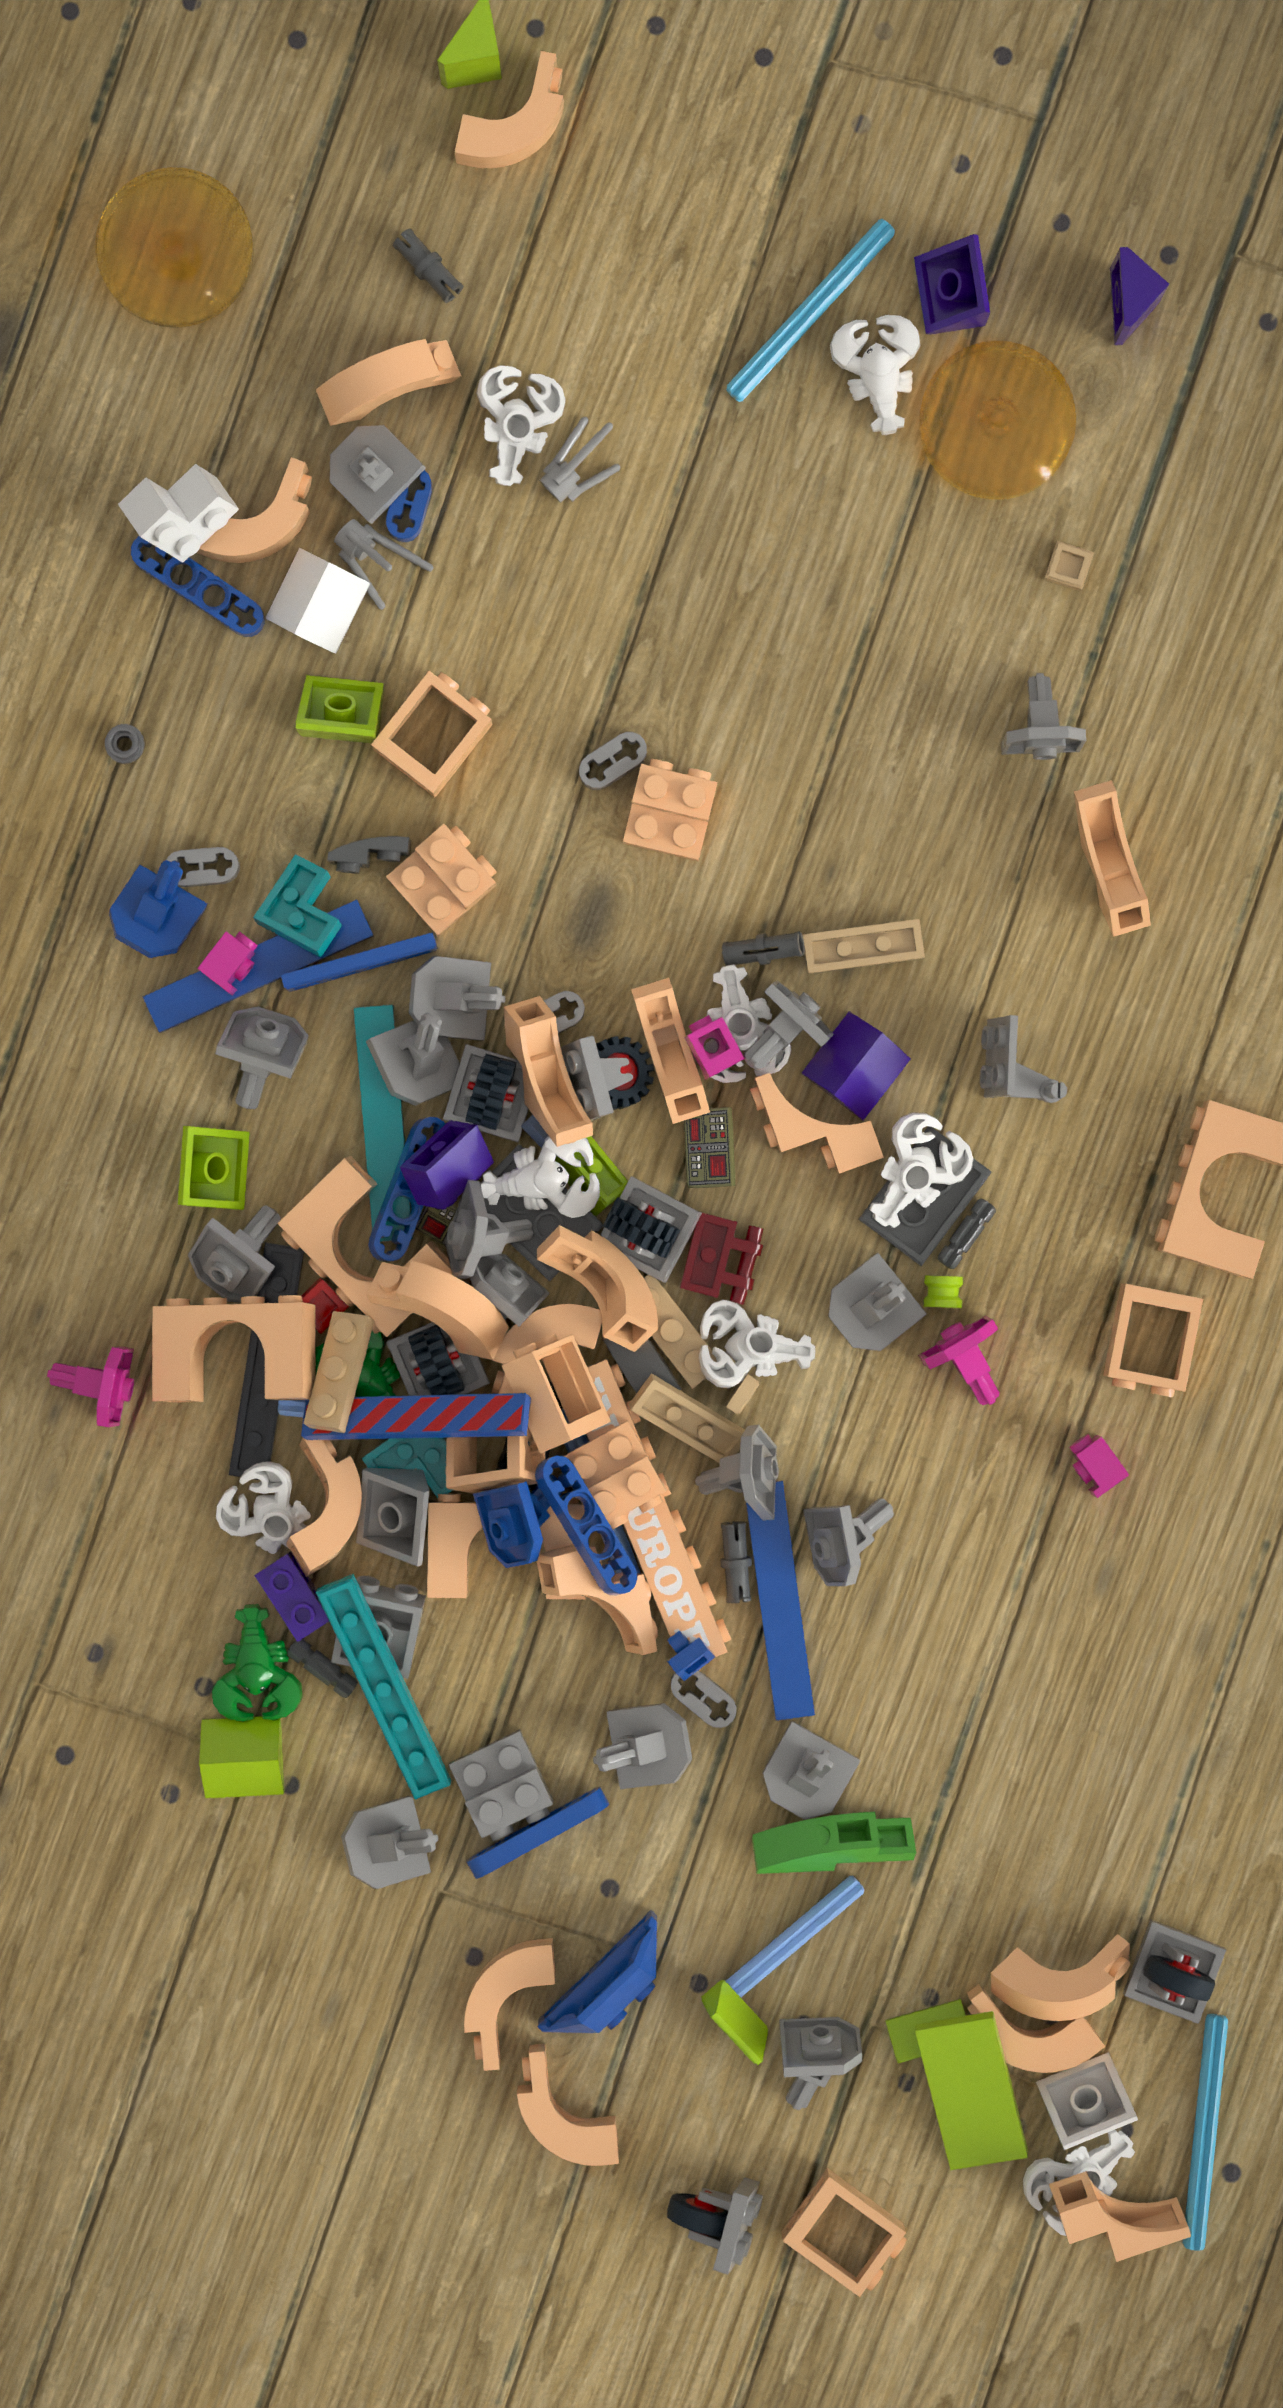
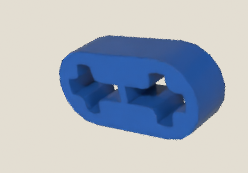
[386,470,432,542]

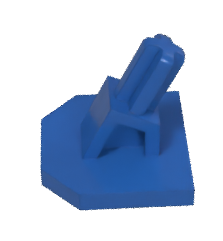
[109,860,208,958]
[473,1474,564,1568]

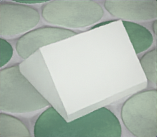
[266,548,370,654]
[1036,2052,1138,2150]

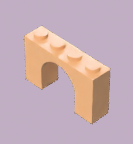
[1155,1100,1283,1279]
[277,1156,452,1337]
[152,1295,316,1403]
[427,1493,586,1600]

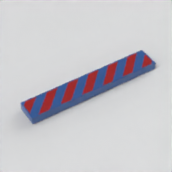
[301,1393,531,1440]

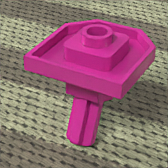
[918,1316,999,1405]
[47,1347,134,1427]

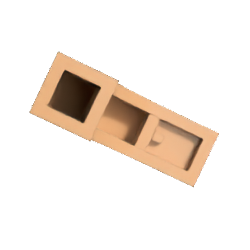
[455,51,564,168]
[316,339,461,426]
[196,457,312,563]
[631,978,710,1124]
[537,1225,658,1352]
[366,1261,509,1360]
[492,1304,602,1394]
[286,1438,362,1577]
[991,1934,1130,2021]
[464,1938,556,2071]
[967,1984,1106,2073]
[517,2043,619,2166]

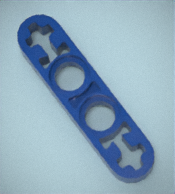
[131,536,265,637]
[368,1117,445,1262]
[535,1455,637,1596]
[466,1787,610,1879]

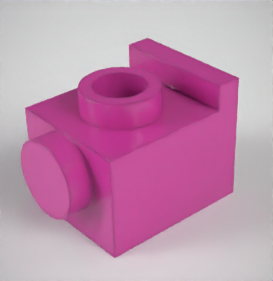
[197,931,258,995]
[684,1015,745,1080]
[1069,1434,1129,1498]

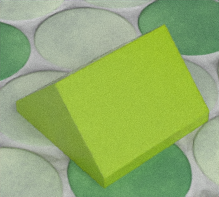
[437,0,502,89]
[296,675,384,744]
[178,1126,250,1210]
[199,1716,284,1799]

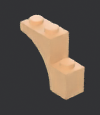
[1074,780,1151,937]
[504,996,593,1147]
[750,1073,884,1174]
[537,1545,658,1655]
[1049,2171,1191,2262]

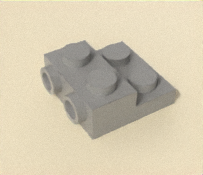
[331,1576,426,1679]
[449,1730,554,1841]

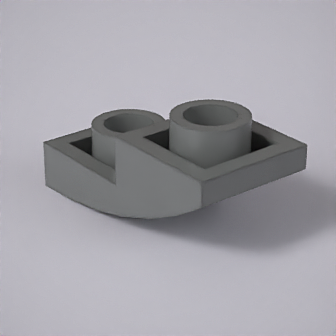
[327,836,411,874]
[603,1338,682,1393]

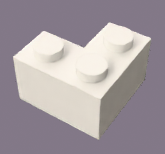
[118,464,239,562]

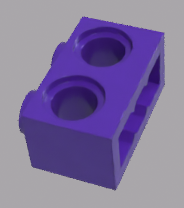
[254,1551,329,1642]

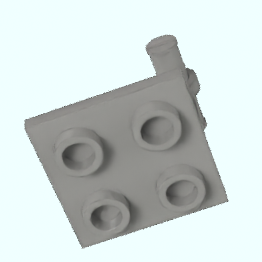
[980,1015,1067,1103]

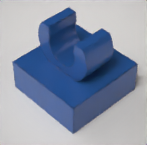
[667,1630,715,1681]

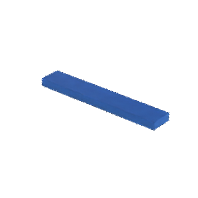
[143,900,374,1033]
[746,1481,815,1721]

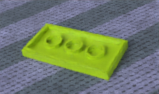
[915,2011,1028,2170]

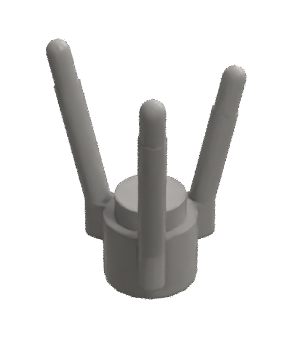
[539,417,620,503]
[334,519,433,610]

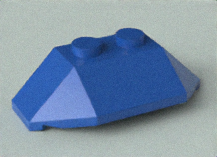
[537,1910,657,2033]

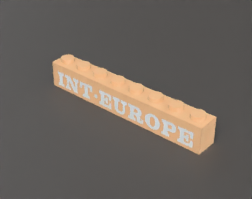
[586,1359,732,1657]

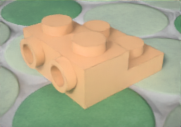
[623,759,718,862]
[386,824,497,937]
[564,1420,666,1529]

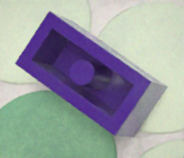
[400,1120,494,1210]

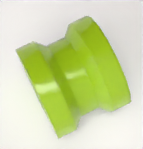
[923,1275,963,1308]

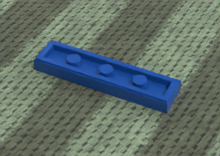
[281,932,438,992]

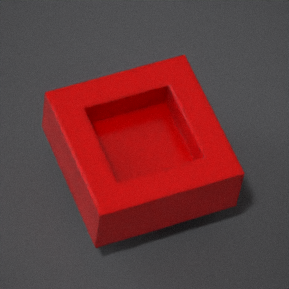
[301,1278,349,1334]

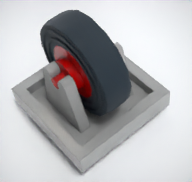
[1123,1919,1226,2024]
[667,2177,763,2275]

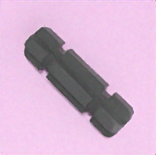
[937,1199,996,1269]
[287,1639,358,1698]

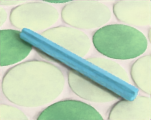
[726,219,895,402]
[1182,2014,1228,2251]

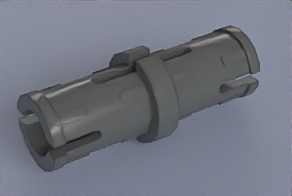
[393,229,464,303]
[722,931,805,966]
[720,1521,752,1603]

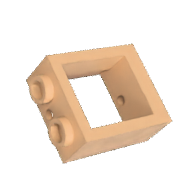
[371,671,493,798]
[1103,1284,1203,1398]
[502,1334,611,1454]
[445,1427,545,1494]
[781,2168,907,2297]

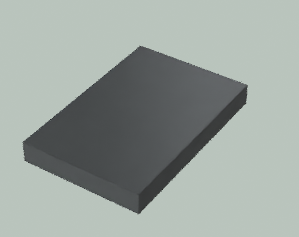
[858,1126,992,1266]
[480,1144,603,1281]

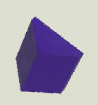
[914,234,990,335]
[1110,247,1169,345]
[801,1011,911,1121]

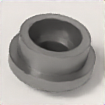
[105,724,145,764]

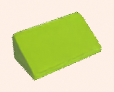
[555,1136,628,1216]
[701,1980,768,2065]
[885,1999,966,2063]

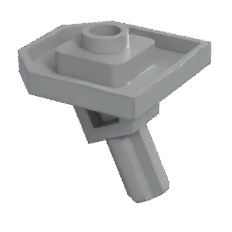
[330,425,426,524]
[1001,673,1086,760]
[409,956,506,1041]
[744,980,834,1071]
[215,1007,309,1109]
[366,1013,460,1106]
[445,1180,534,1279]
[188,1205,281,1303]
[828,1253,927,1351]
[470,1254,549,1327]
[695,1425,779,1521]
[803,1498,894,1586]
[593,1703,692,1789]
[763,1721,861,1820]
[341,1796,439,1889]
[779,2017,862,2110]

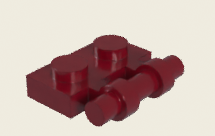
[680,1212,764,1305]

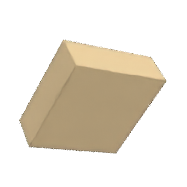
[1044,541,1094,592]
[723,1374,760,1414]

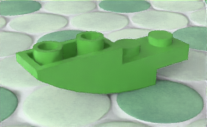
[752,1812,917,1874]

